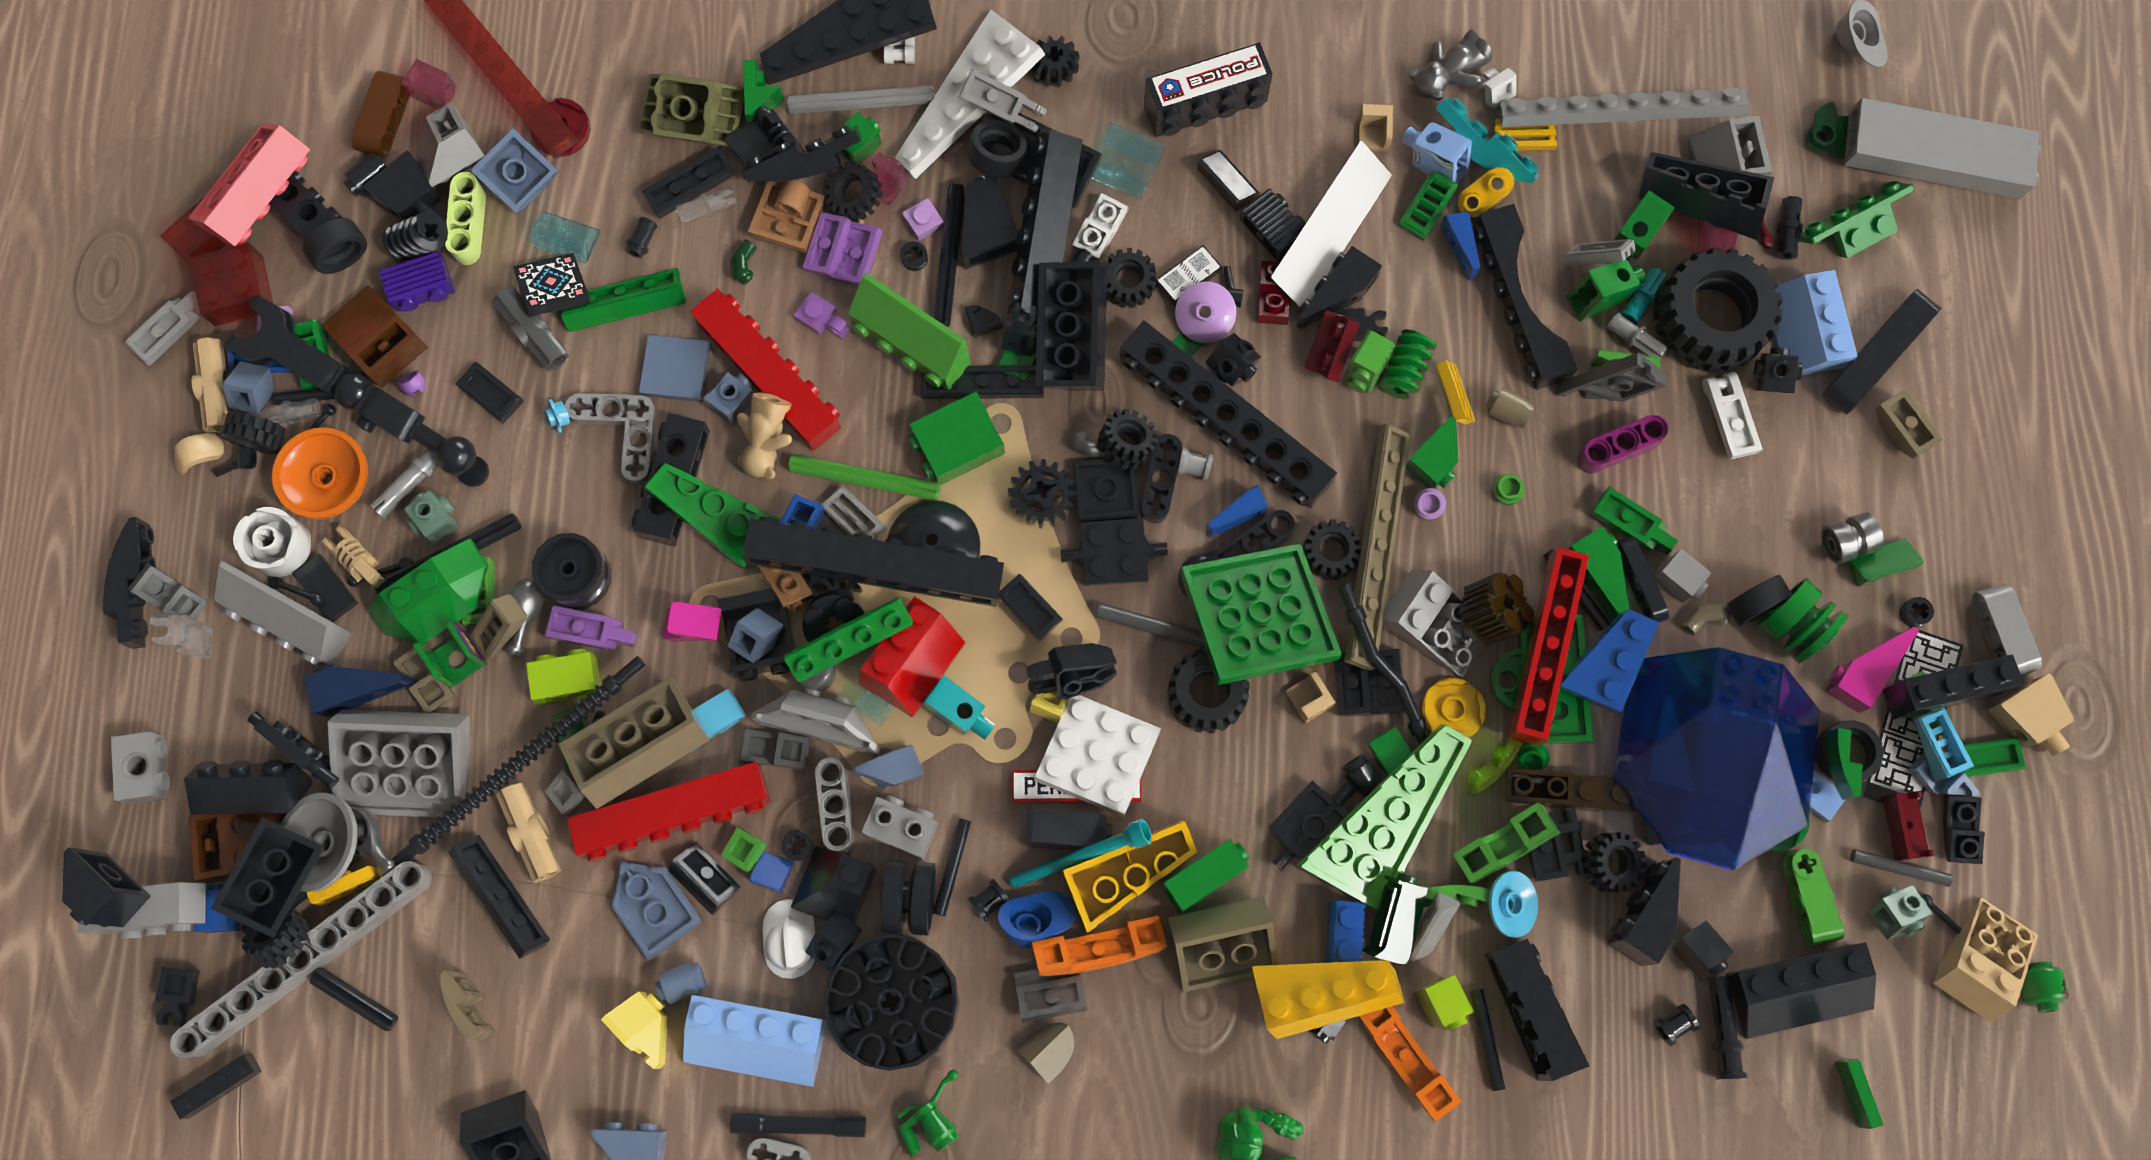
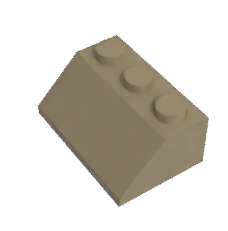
[1168,896,1279,992]

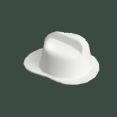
[762,899,815,979]

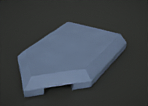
[611,861,702,961]

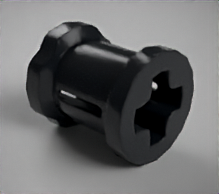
[968,878,1010,922]
[1654,1004,1700,1046]

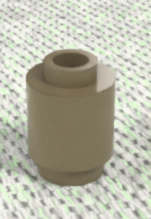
[1486,387,1535,428]

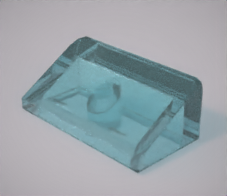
[531,212,600,263]

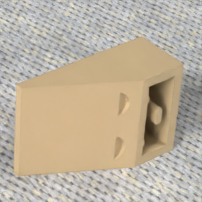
[1933,897,2038,1023]

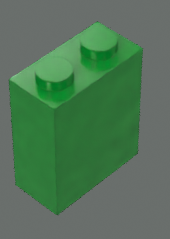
[908,391,1005,485]
[1162,839,1250,915]

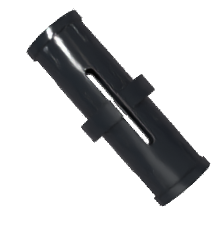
[1777,196,1803,260]

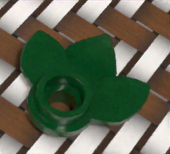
[1806,102,1849,159]

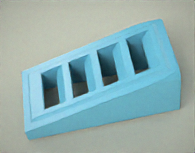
[1914,707,1974,782]

